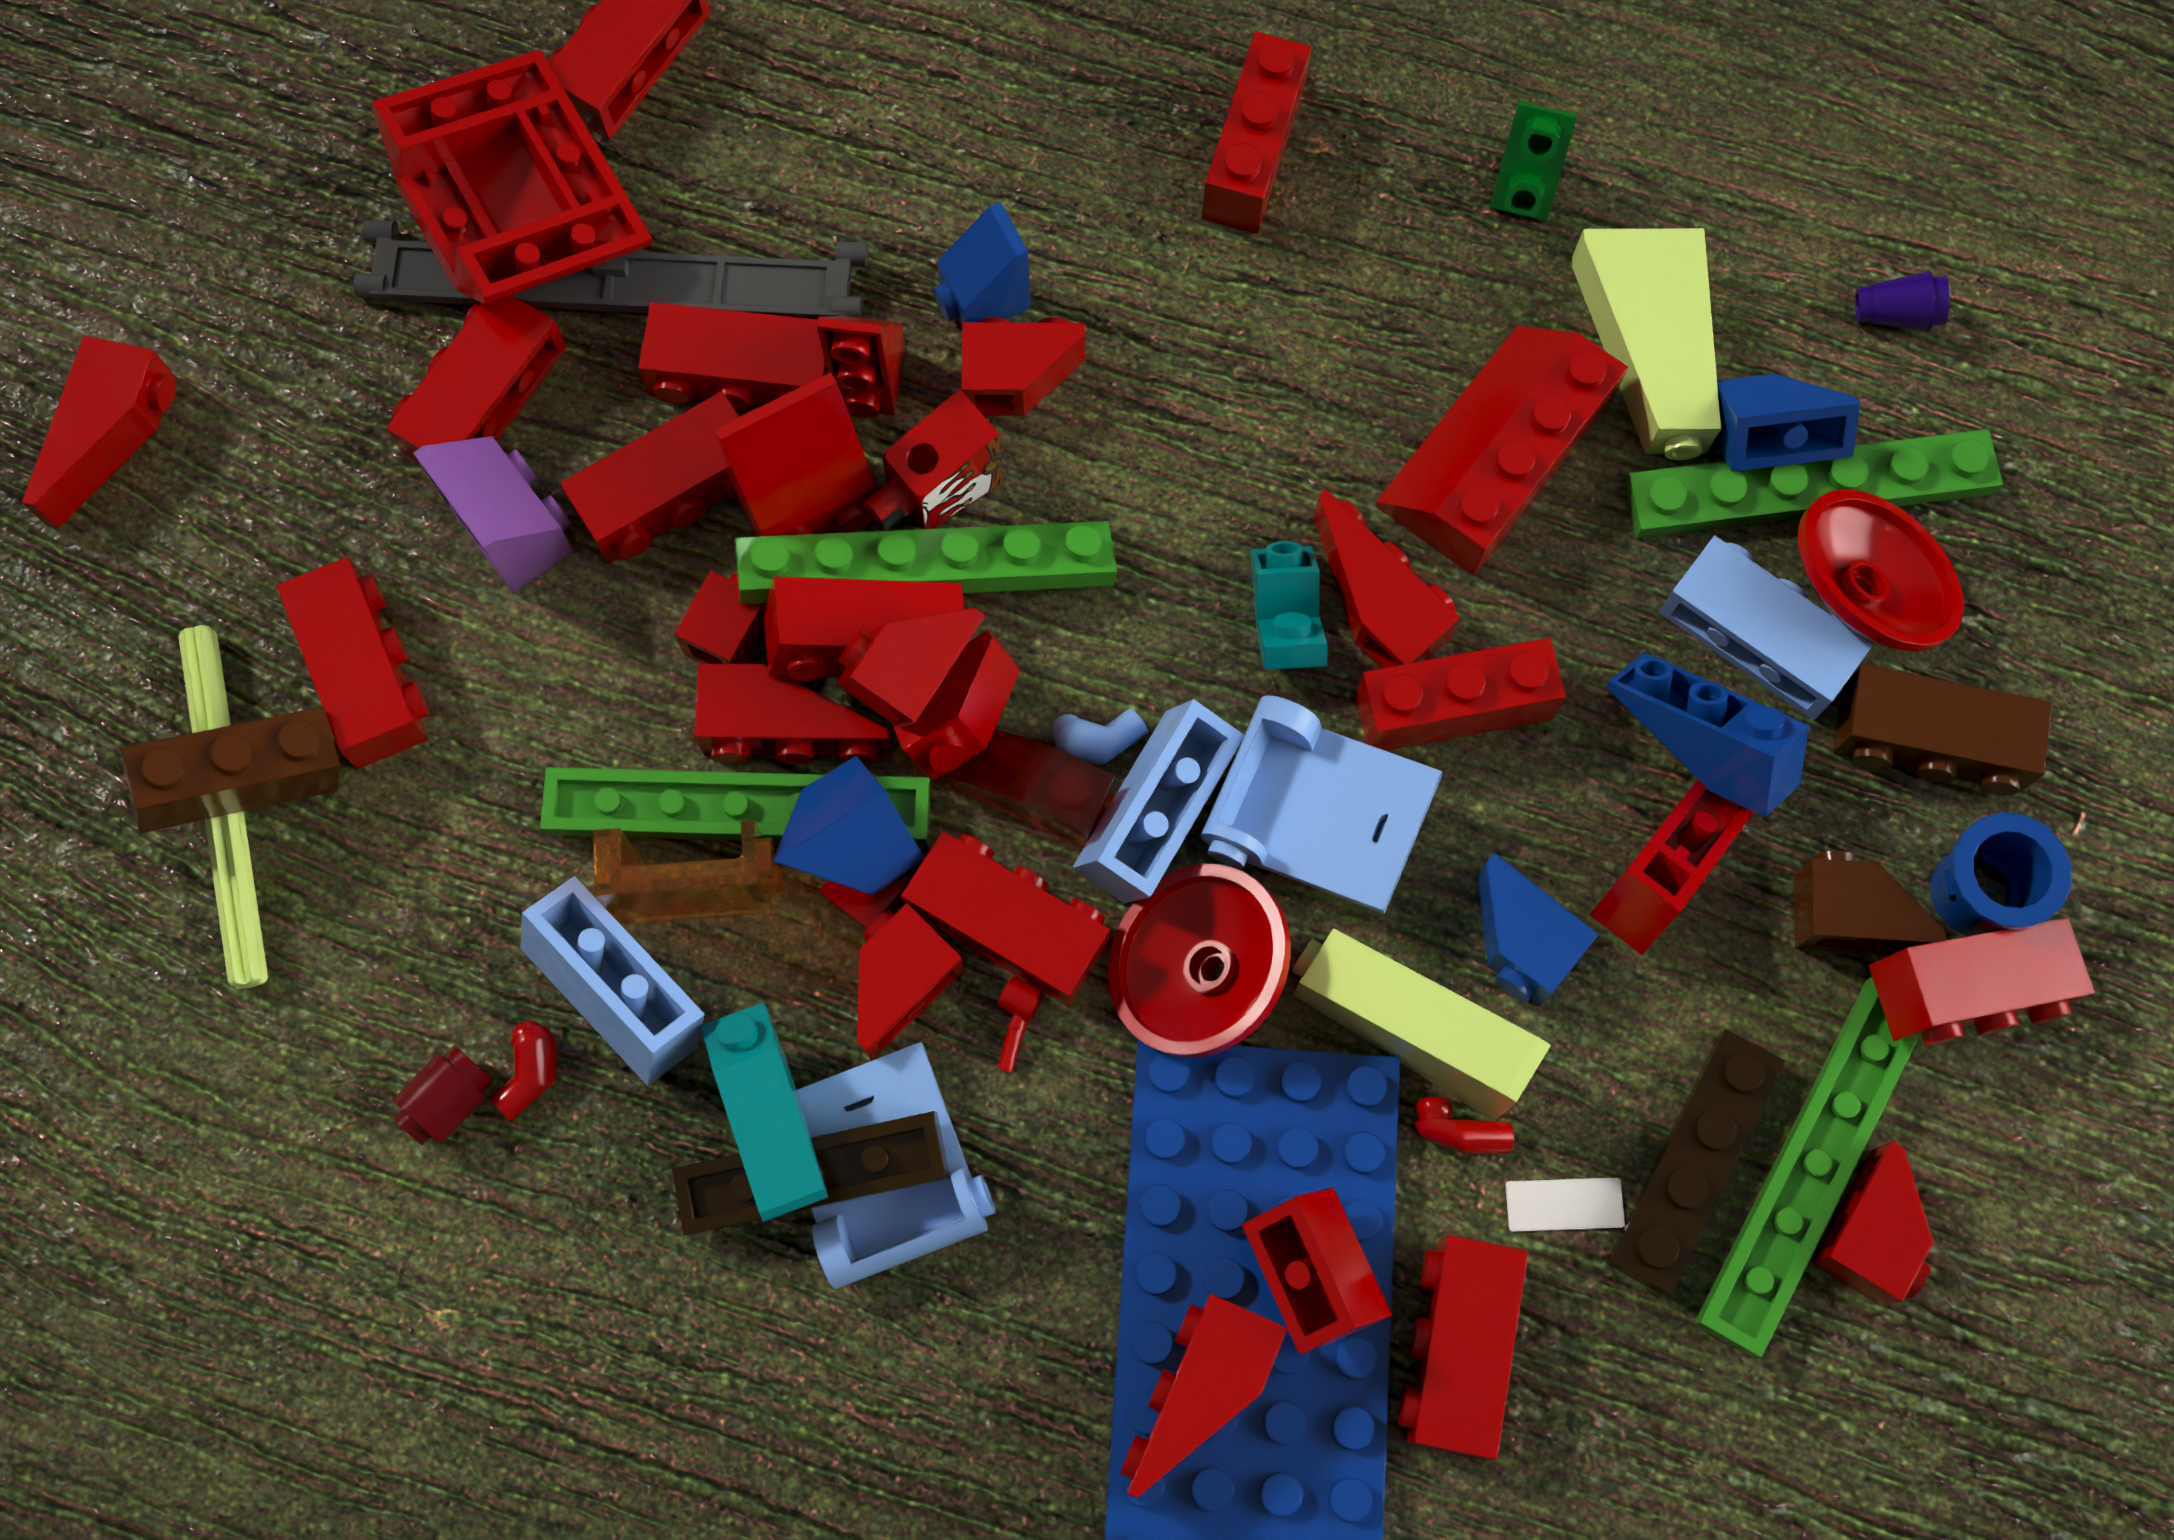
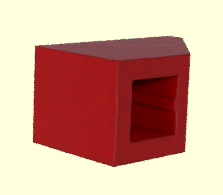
[961,317,1085,416]

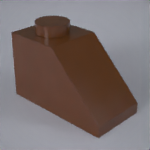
[1794,851,1946,955]

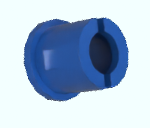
[1931,812,2072,936]

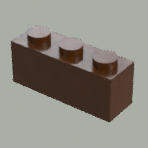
[1833,663,2053,795]
[121,706,340,834]

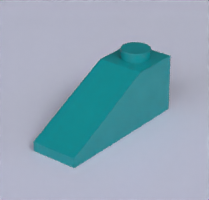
[701,1002,828,1222]

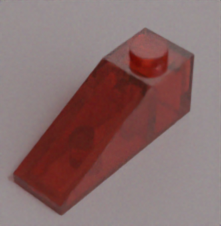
[916,728,1115,850]

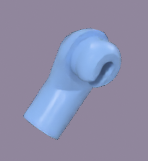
[1050,708,1149,765]

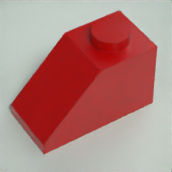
[836,608,985,728]
[892,629,1020,781]
[857,903,965,1061]
[1810,1141,1934,1306]

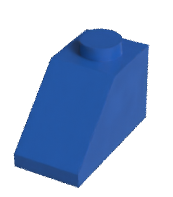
[933,202,1030,329]
[1714,374,1861,472]
[1476,853,1599,1006]

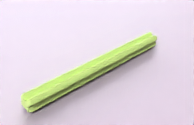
[178,625,268,989]

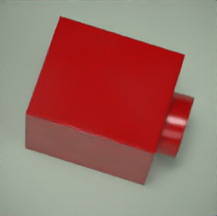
[674,570,765,664]

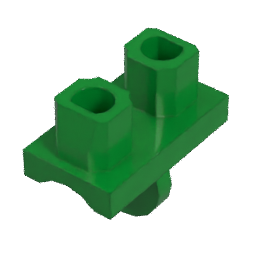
[1490,99,1577,221]

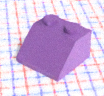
[413,436,574,593]

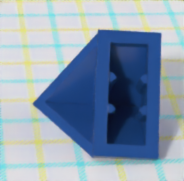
[772,756,925,897]

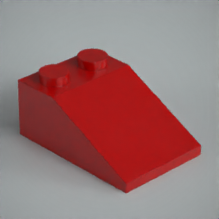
[714,372,878,537]

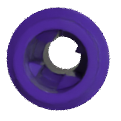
[1855,271,1949,332]

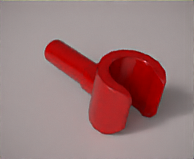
[997,976,1041,1073]

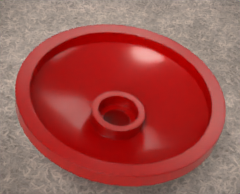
[1798,489,1964,652]
[1108,864,1291,1058]

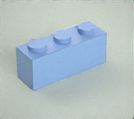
[1658,535,1874,721]
[1072,699,1245,903]
[520,876,705,1086]

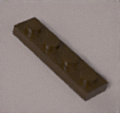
[1606,1029,1785,1297]
[672,1111,950,1235]

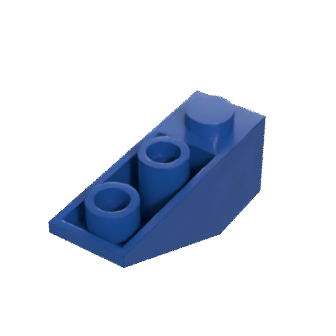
[1607,652,1809,817]

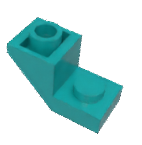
[1250,541,1328,670]

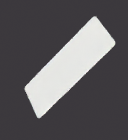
[1505,1178,1625,1232]

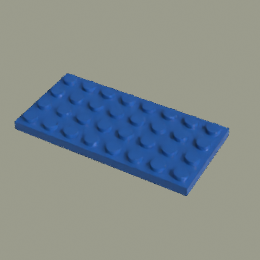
[1104,1039,1400,1540]

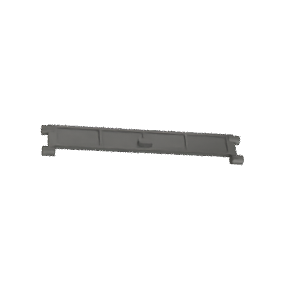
[353,220,869,320]

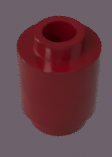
[392,1045,493,1145]

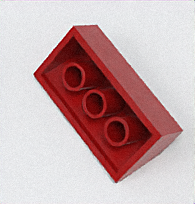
[1375,326,1629,576]

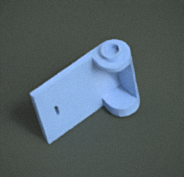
[1200,695,1442,914]
[797,1042,995,1289]

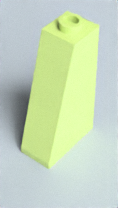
[1572,228,1721,460]
[1292,928,1551,1121]

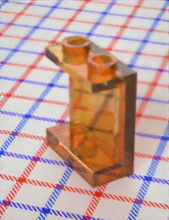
[593,820,783,925]

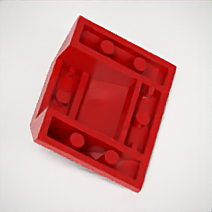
[372,49,652,304]

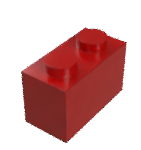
[1241,1187,1392,1355]

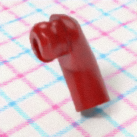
[489,1020,557,1122]
[1414,1097,1514,1154]

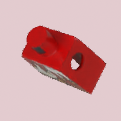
[863,389,1003,531]

